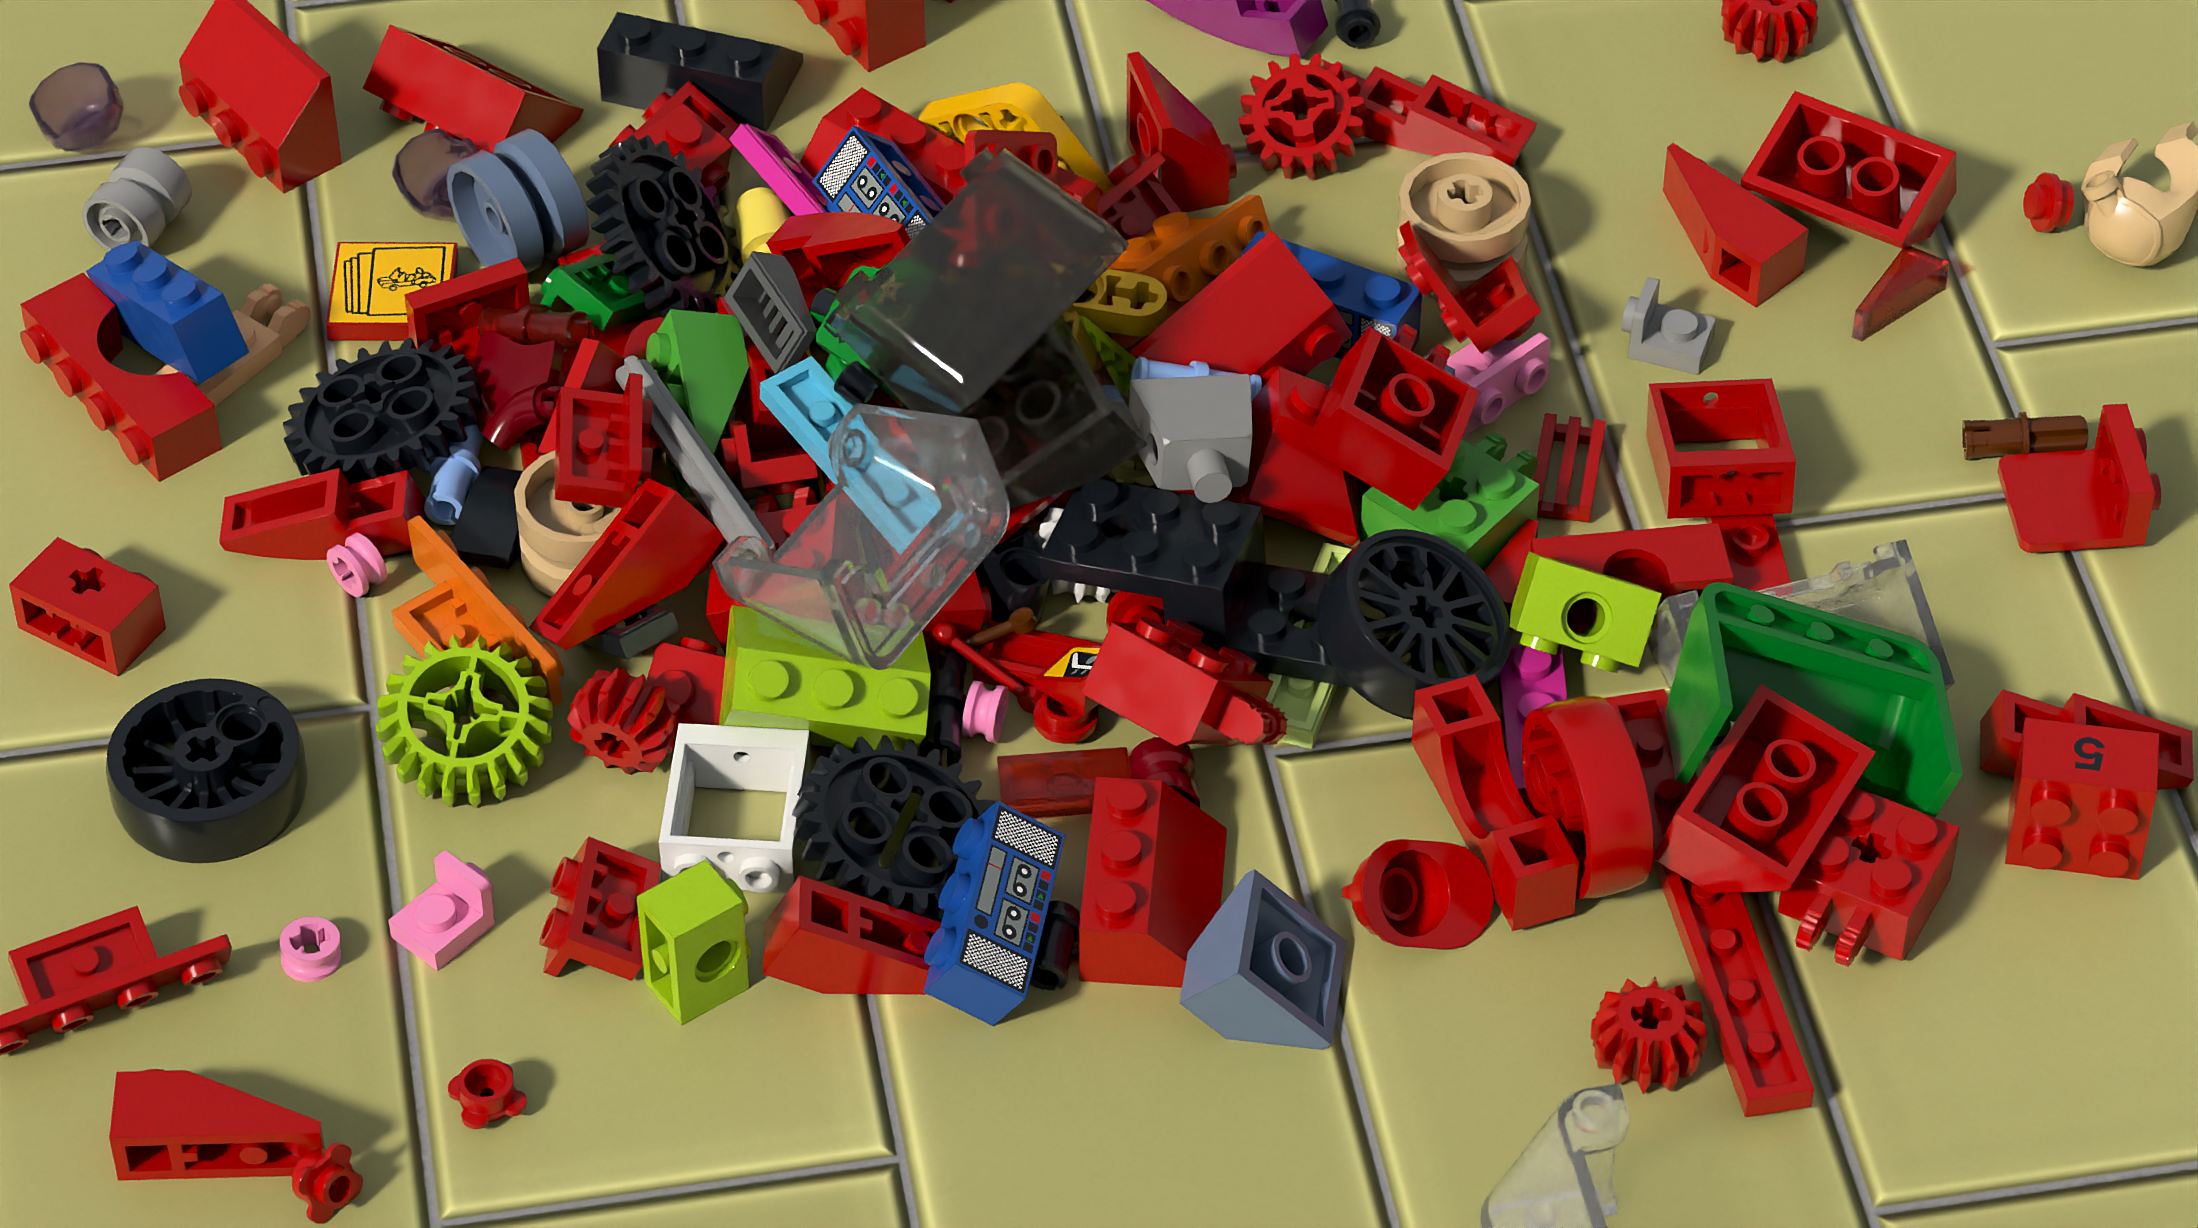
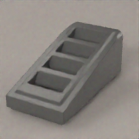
[724,251,817,375]

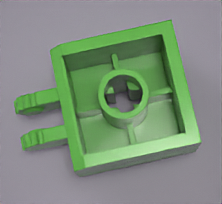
[1360,432,1540,571]

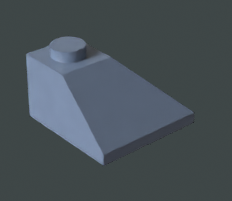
[1179,869,1347,1050]

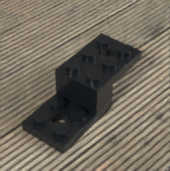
[1039,476,1376,687]

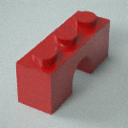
[1530,523,1733,632]

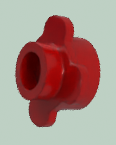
[448,1059,527,1129]
[292,1142,363,1224]

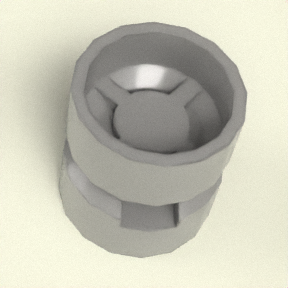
[81,147,192,251]

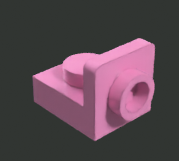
[389,850,495,971]

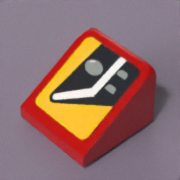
[1033,644,1101,716]

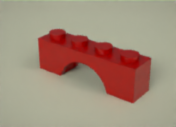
[20,272,222,482]
[1411,674,1579,931]

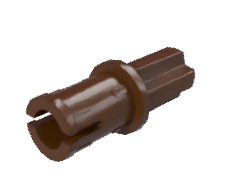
[1962,412,2089,460]

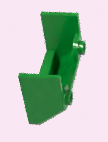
[1665,582,1964,817]

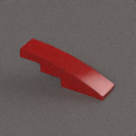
[1303,59,1537,167]

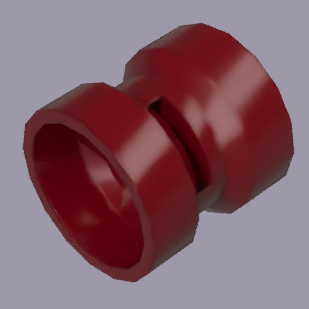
[1129,737,1200,808]

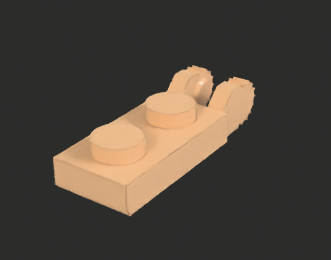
[153,283,311,407]

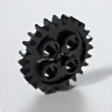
[586,135,741,318]
[283,338,483,484]
[792,735,995,922]

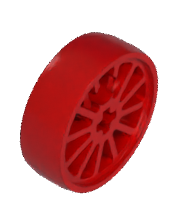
[1522,696,1653,899]

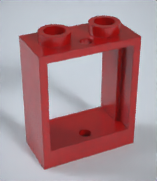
[1646,378,1796,519]

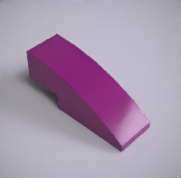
[1146,0,1329,58]

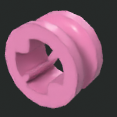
[327,533,388,598]
[962,680,1009,743]
[280,917,341,982]

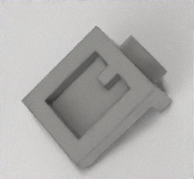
[1622,277,1716,375]

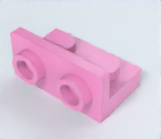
[1446,332,1551,438]

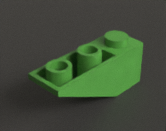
[646,309,749,498]

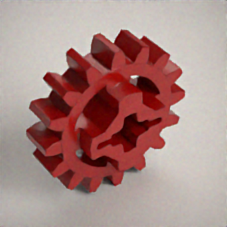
[1238,53,1367,180]

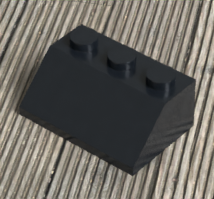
[597,12,804,132]

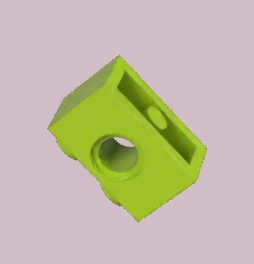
[1509,551,1662,673]
[637,859,752,1026]

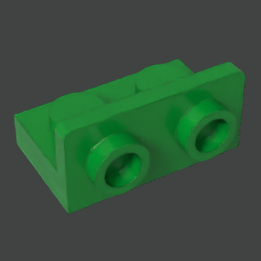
[534,253,661,331]

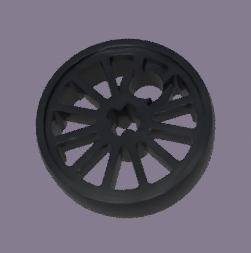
[1317,529,1511,720]
[106,678,307,863]

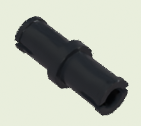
[920,649,967,767]

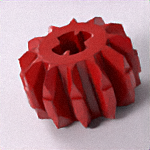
[1721,0,1819,63]
[567,667,682,775]
[1590,976,1708,1094]

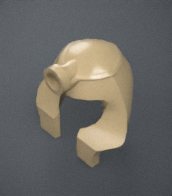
[2081,121,2198,267]

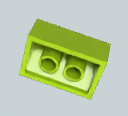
[719,605,931,751]

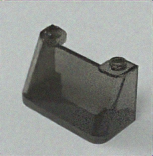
[826,147,1129,431]

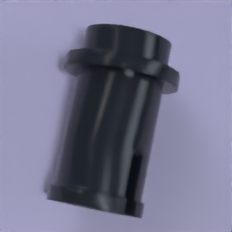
[1335,0,1381,48]
[1030,901,1080,991]

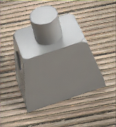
[1126,374,1252,503]

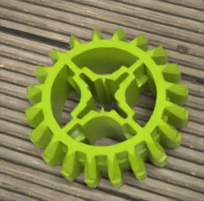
[376,633,553,808]

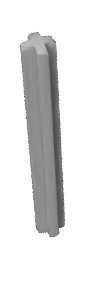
[615,355,776,569]

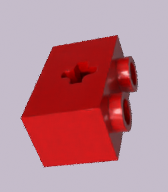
[9,537,166,677]

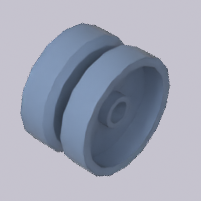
[446,128,590,274]

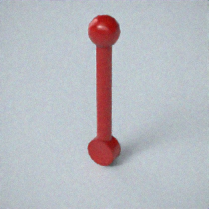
[932,622,1043,714]

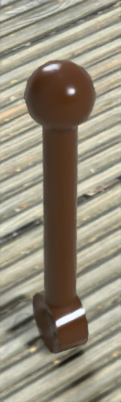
[927,607,1037,663]

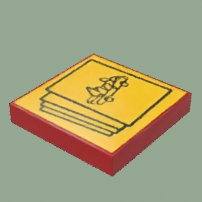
[326,242,459,341]

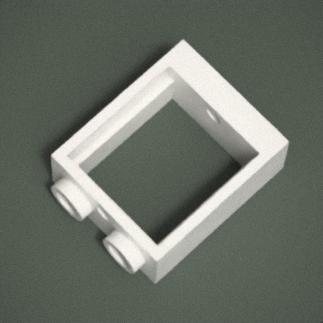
[659,723,812,893]

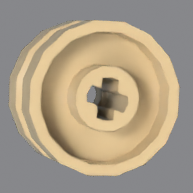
[1395,152,1531,298]
[514,450,651,597]

